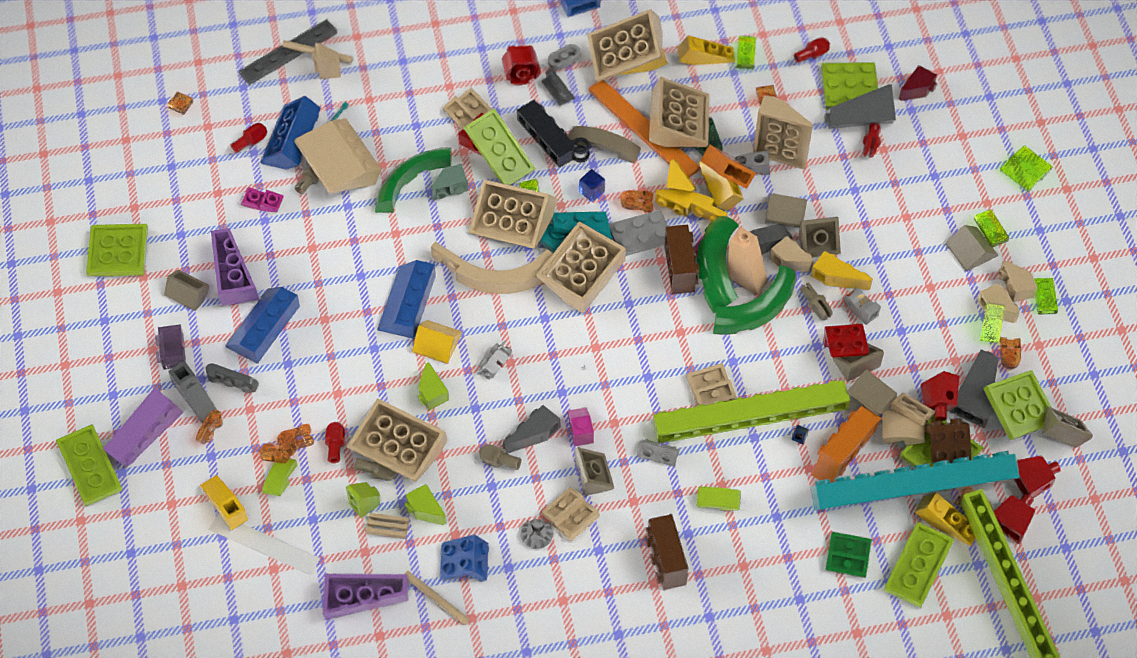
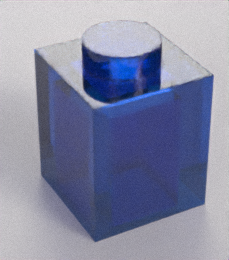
[579,169,605,203]

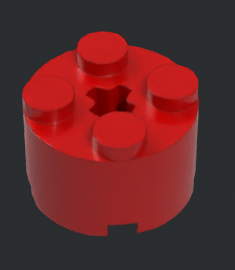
[501,45,541,85]

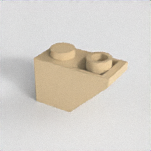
[312,43,341,79]
[769,236,814,272]
[999,261,1037,302]
[977,283,1020,323]

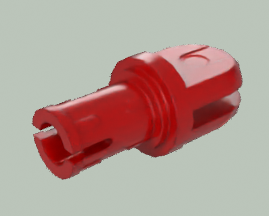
[793,37,830,63]
[230,123,267,154]
[862,123,881,158]
[325,422,345,464]

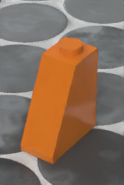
[701,145,756,189]

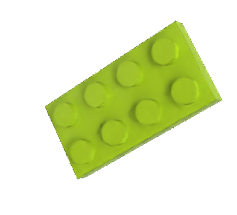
[464,108,536,185]
[56,424,123,507]
[884,521,954,608]

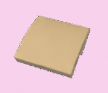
[442,87,492,129]
[686,363,737,405]
[882,409,925,446]
[542,487,600,541]

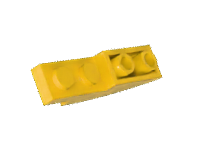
[655,189,728,222]

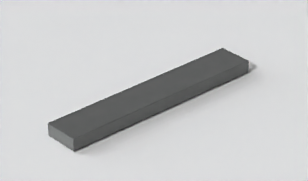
[239,19,338,86]

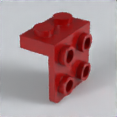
[823,324,869,358]

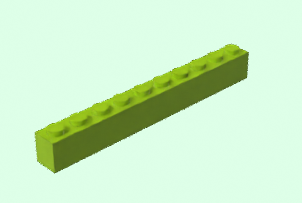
[653,380,850,444]
[960,489,1060,658]

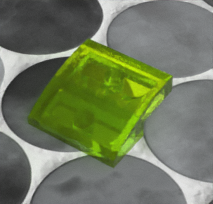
[1000,145,1053,193]

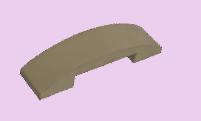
[568,126,641,164]

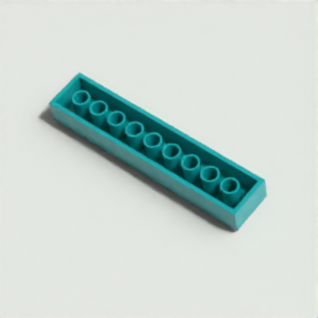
[810,451,1020,510]

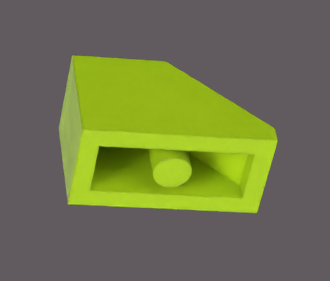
[417,362,449,411]
[346,482,380,518]
[404,484,447,525]

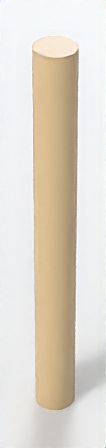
[282,40,353,63]
[405,571,470,626]

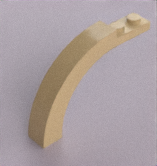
[431,241,553,294]

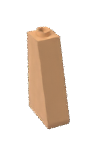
[727,227,768,295]

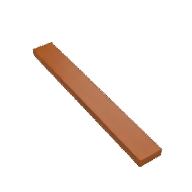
[589,80,700,178]

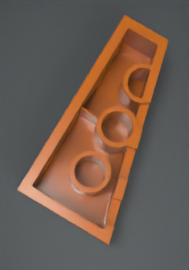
[812,405,881,483]

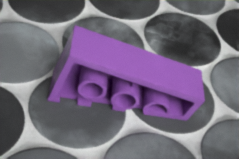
[211,228,259,306]
[103,387,184,468]
[323,573,409,620]

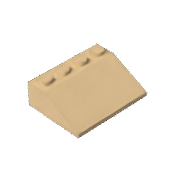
[587,9,663,82]
[649,77,709,147]
[753,95,813,170]
[294,118,382,194]
[468,179,558,249]
[536,221,626,314]
[347,398,448,482]

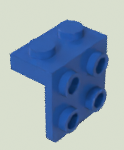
[440,534,489,582]

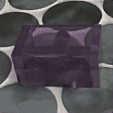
[155,324,186,370]

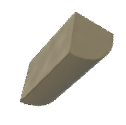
[164,269,210,311]

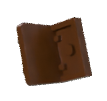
[925,418,972,464]

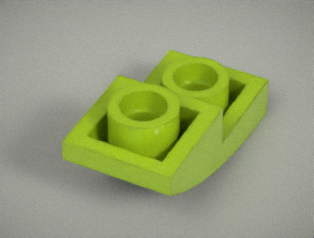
[262,457,298,496]
[696,487,741,511]

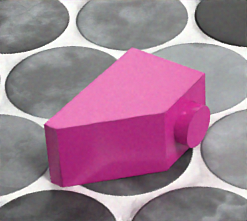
[567,407,594,446]

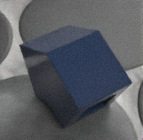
[791,425,809,445]

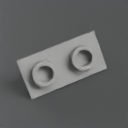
[477,341,512,380]
[637,439,680,467]

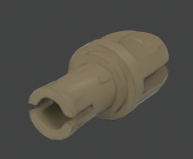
[294,166,319,195]
[800,283,833,320]
[479,444,522,470]
[354,457,397,481]

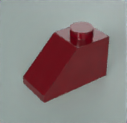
[899,65,938,101]

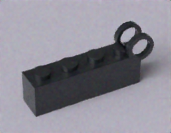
[517,99,590,168]

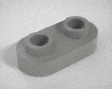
[548,44,581,70]

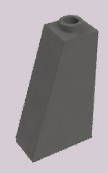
[824,84,896,129]
[949,349,999,429]

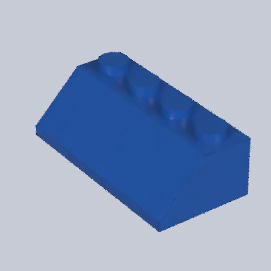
[260,96,321,170]
[377,260,436,339]
[225,287,300,364]

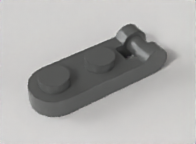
[205,363,259,393]

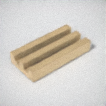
[891,392,935,426]
[366,513,409,539]

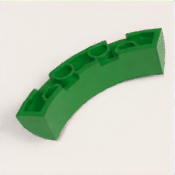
[375,147,452,213]
[697,216,739,314]
[713,265,797,335]

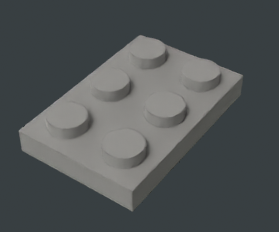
[609,210,668,256]

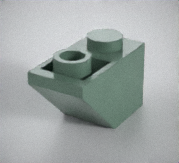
[431,163,468,200]

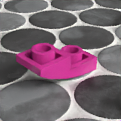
[241,187,284,212]

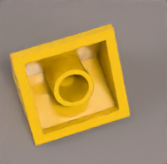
[666,159,697,191]
[412,320,462,364]

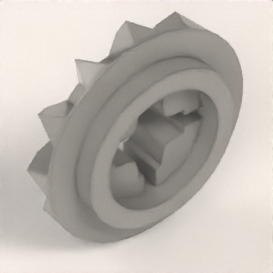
[521,518,553,549]

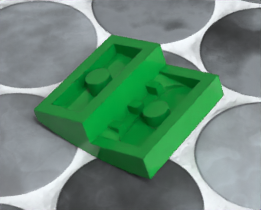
[825,531,872,578]

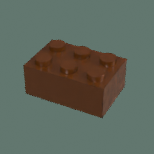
[664,224,699,294]
[645,514,689,590]

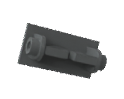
[541,70,575,106]

